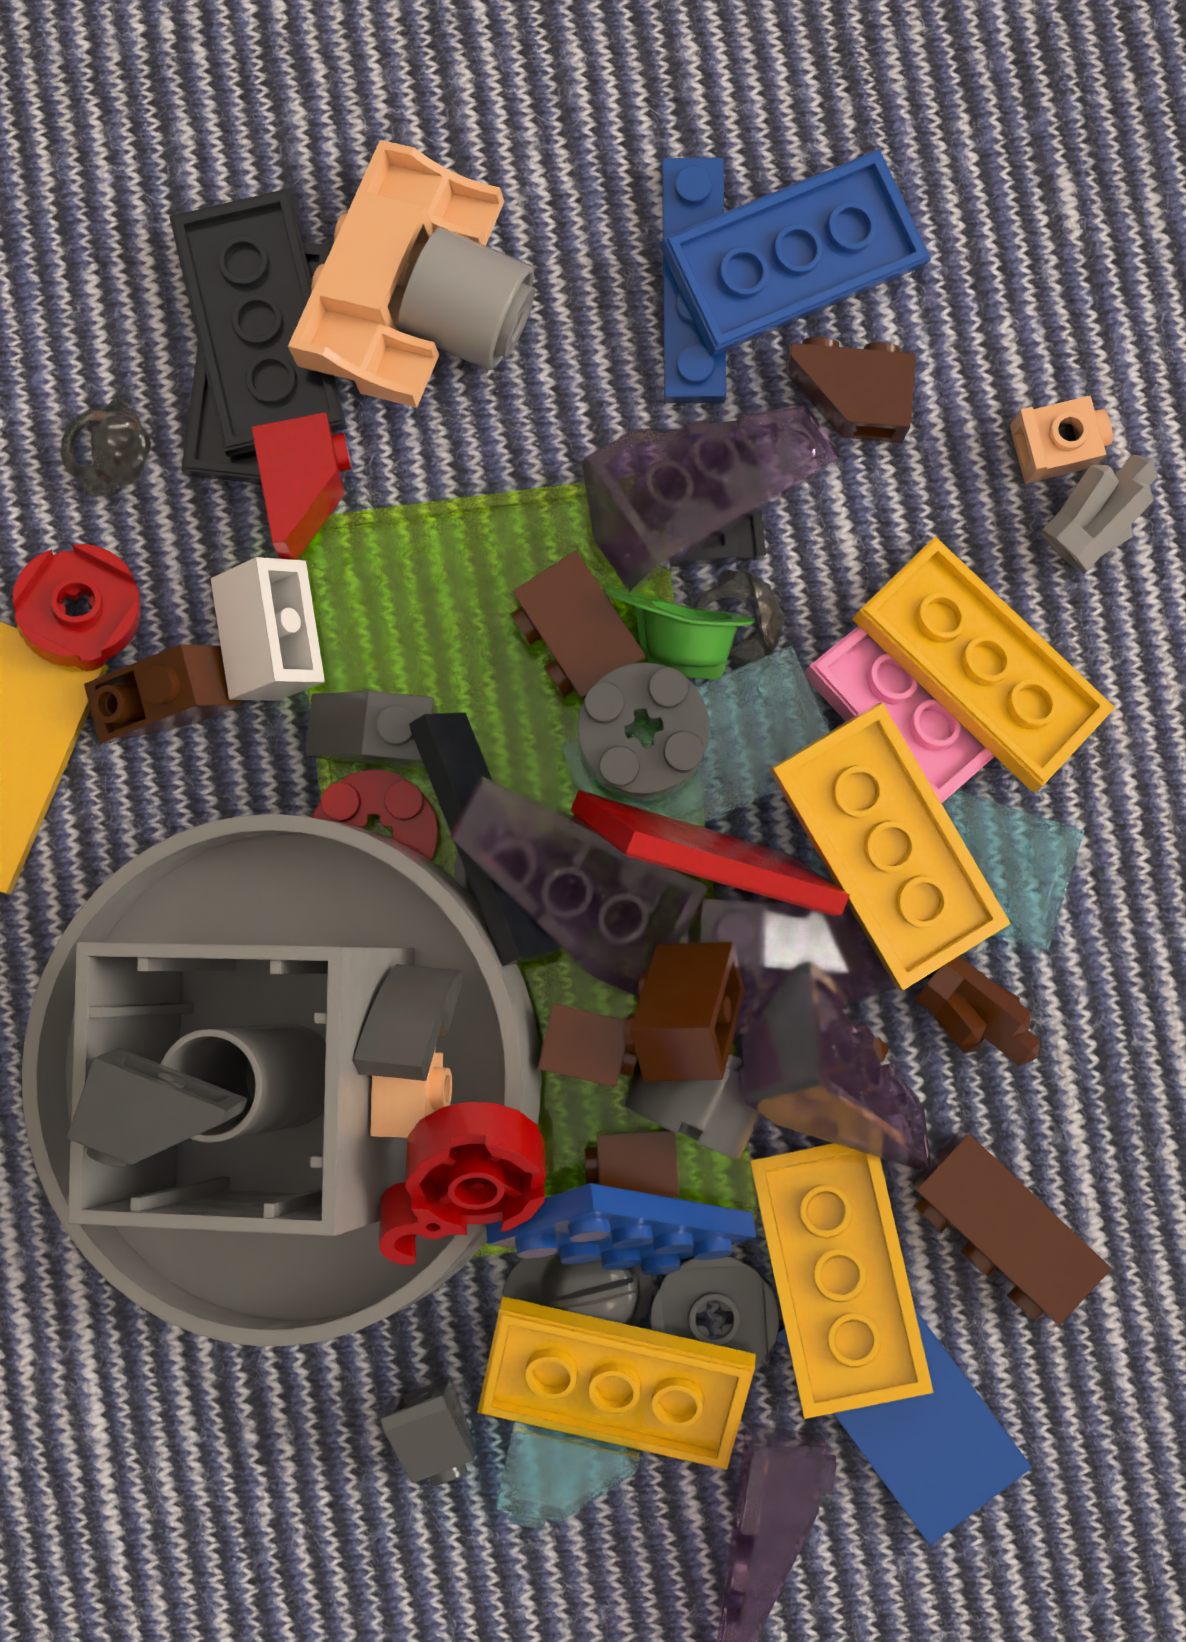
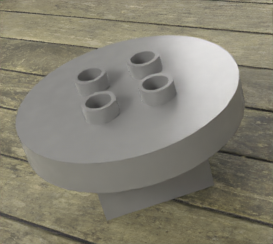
[22,814,542,1347]

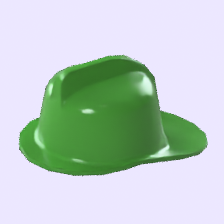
[603,587,755,680]

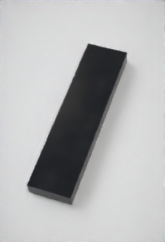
[409,712,560,966]

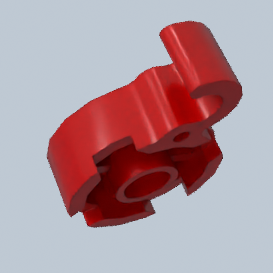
[379,1102,546,1265]

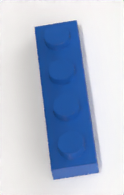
[662,158,726,403]

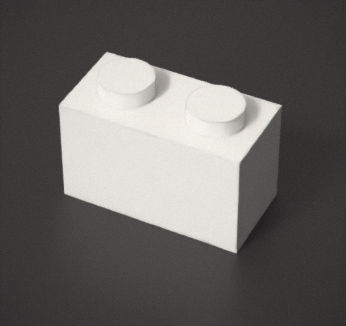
[211,557,325,701]

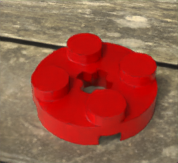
[13,544,141,671]
[313,770,440,862]

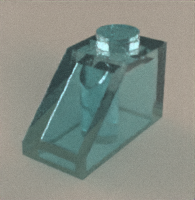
[495,1421,640,1528]

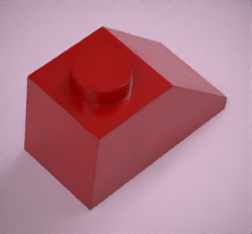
[251,412,352,560]

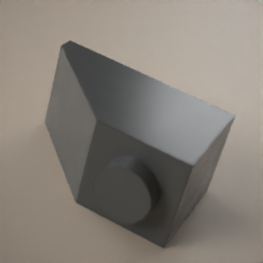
[305,691,438,770]
[66,1048,248,1167]
[380,1376,477,1486]

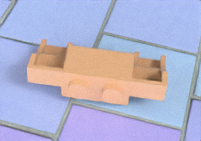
[288,140,504,408]

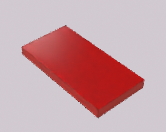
[570,790,850,916]

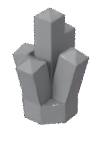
[1040,455,1158,574]

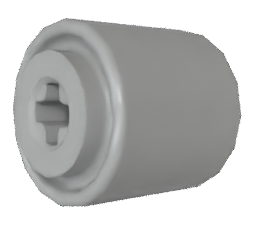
[398,227,535,370]

